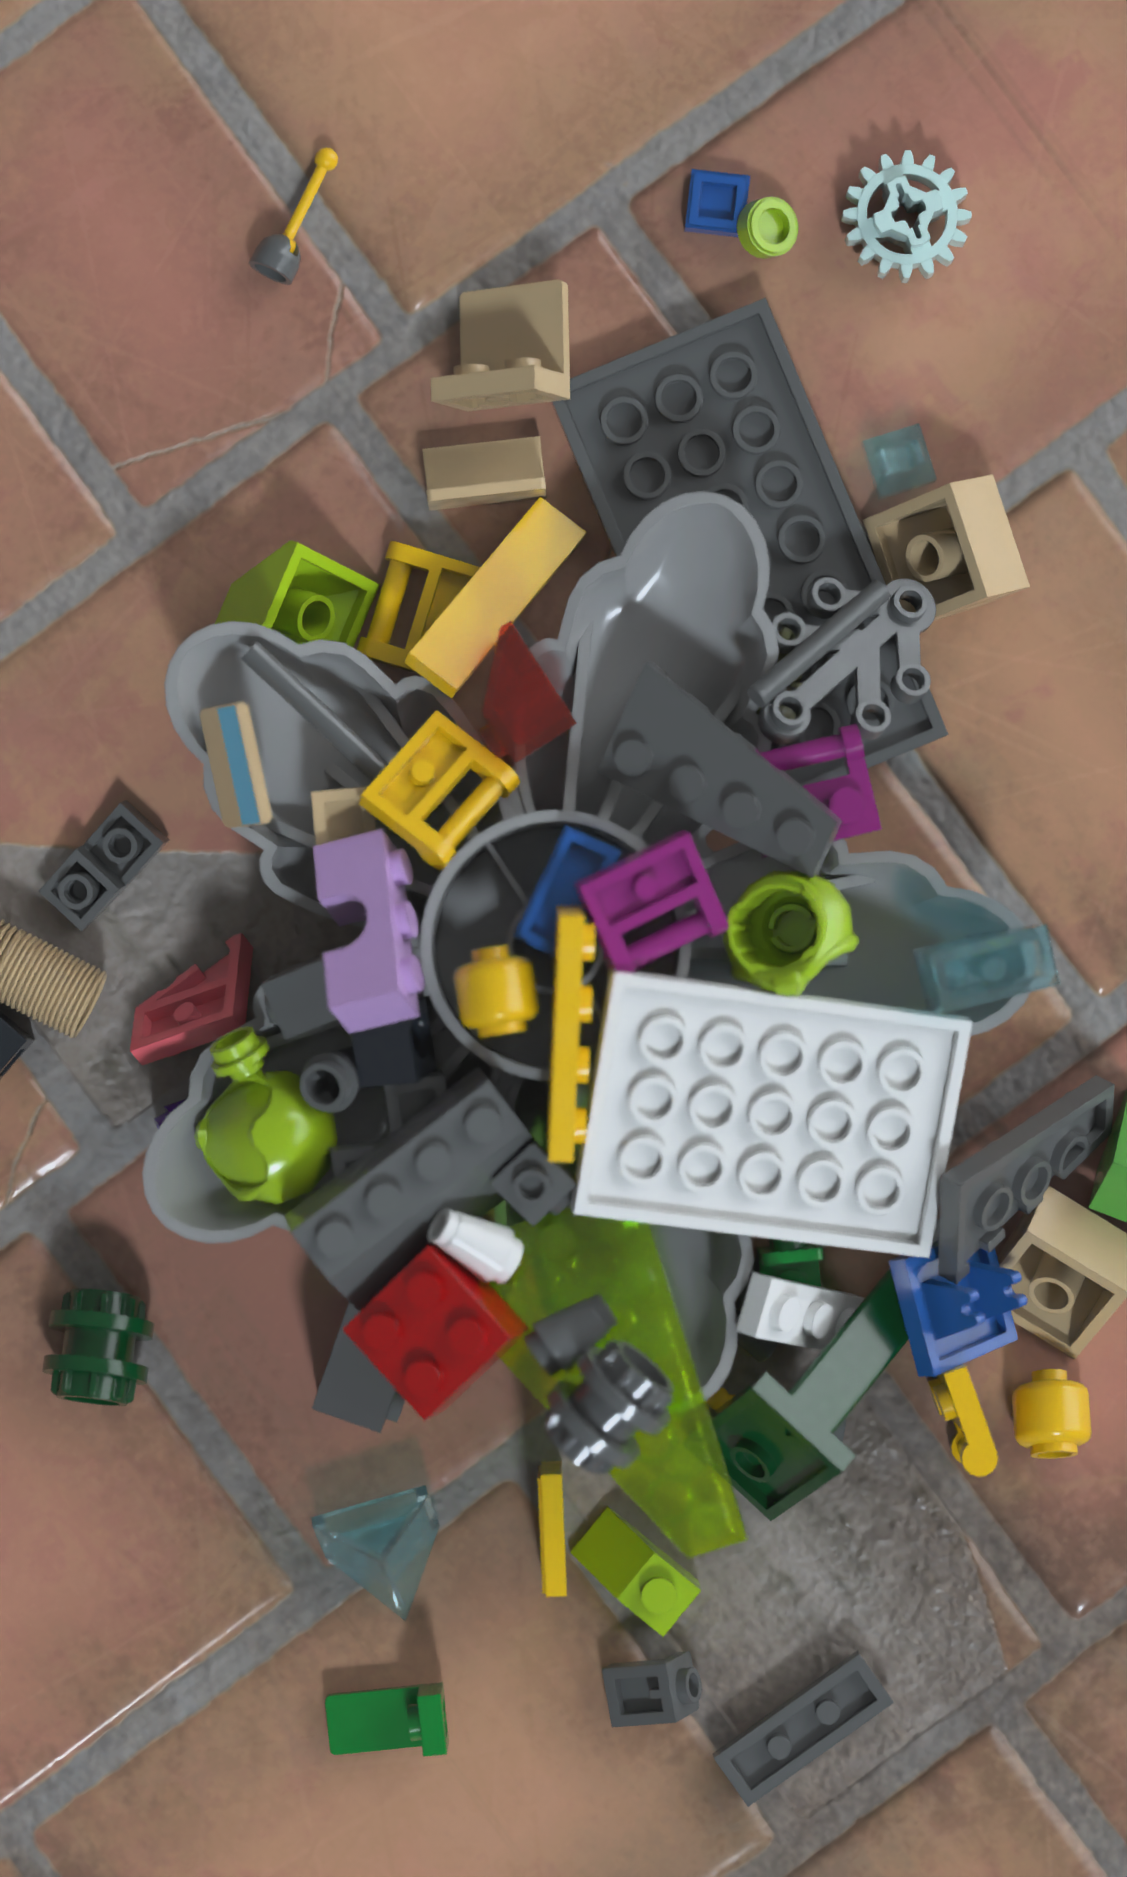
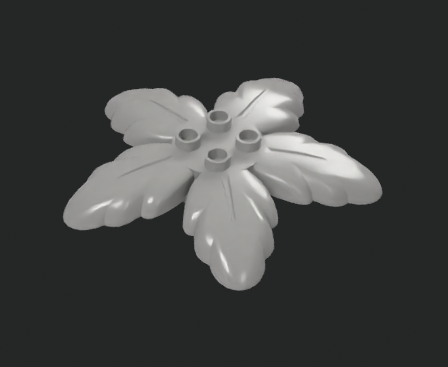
[142,491,1038,1414]

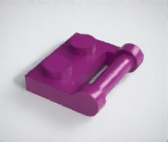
[755,723,882,859]
[573,830,729,973]

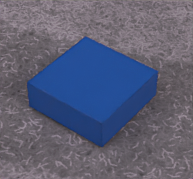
[685,169,750,237]

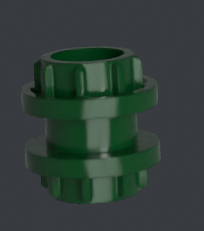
[42,1288,154,1406]

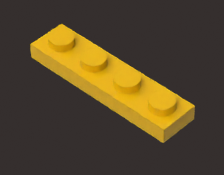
[546,905,595,1163]

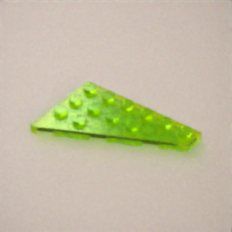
[488,1207,749,1559]

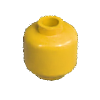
[454,945,539,1038]
[1012,1369,1092,1459]

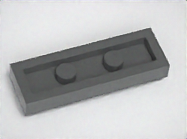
[713,1650,894,1807]

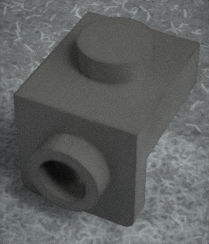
[492,1141,578,1226]

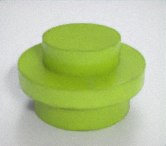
[209,1026,270,1080]

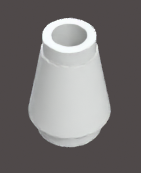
[428,1208,523,1284]

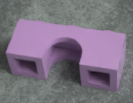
[313,829,424,1033]

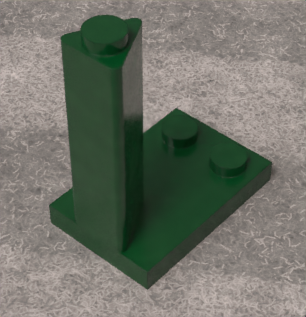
[684,1268,909,1521]

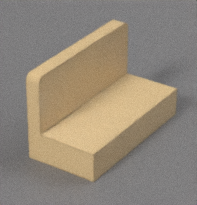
[422,436,546,511]

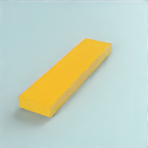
[404,497,587,699]

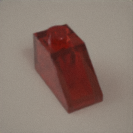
[478,620,577,765]

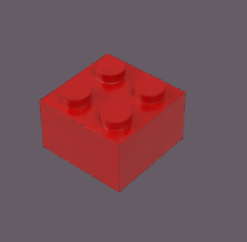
[342,1244,530,1421]

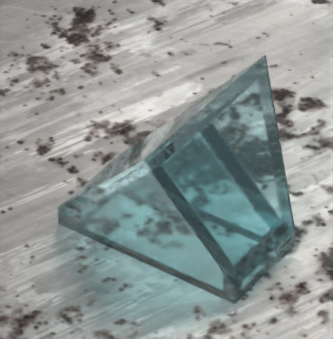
[311,1485,440,1621]

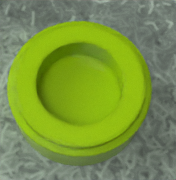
[737,197,798,259]

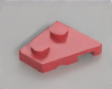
[130,933,253,1066]

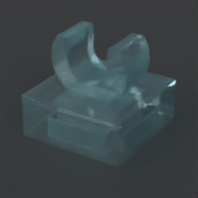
[861,423,937,500]

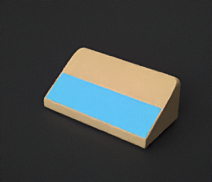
[199,700,273,828]

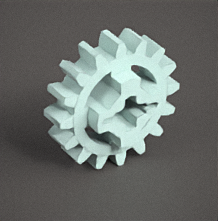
[841,150,972,283]

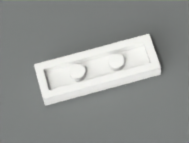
[736,1272,865,1350]

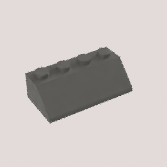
[284,1066,538,1311]

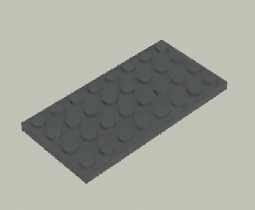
[551,298,949,786]

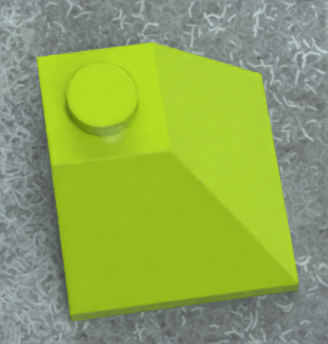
[215,540,380,648]

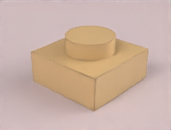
[311,786,376,846]

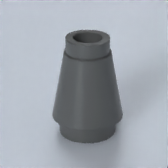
[300,1046,361,1112]
[523,1292,619,1377]

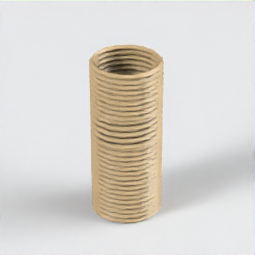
[0,919,107,1038]

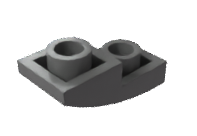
[39,800,169,932]

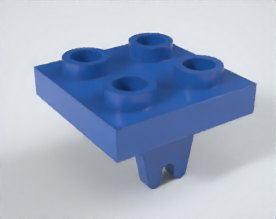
[888,1240,1028,1377]

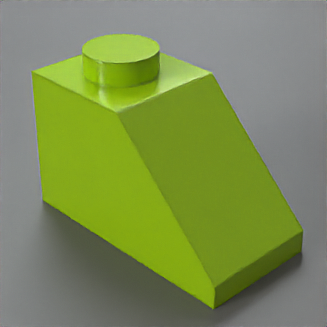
[570,1505,701,1637]

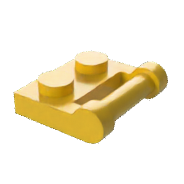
[356,541,480,674]
[359,710,520,871]
[927,1364,998,1477]

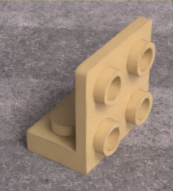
[431,280,570,411]

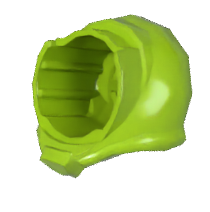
[722,870,859,997]
[195,1069,338,1204]

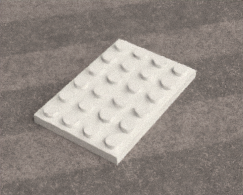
[570,968,973,1258]

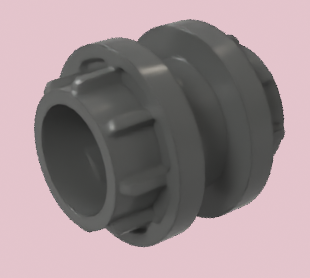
[544,1340,673,1474]

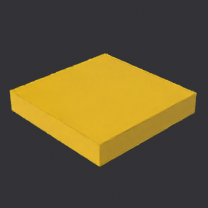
[538,1461,567,1597]

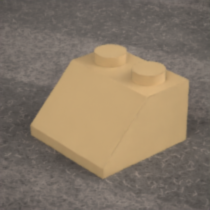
[863,474,1030,621]
[997,1186,1127,1359]

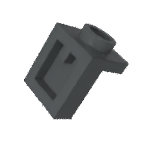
[602,1651,702,1728]

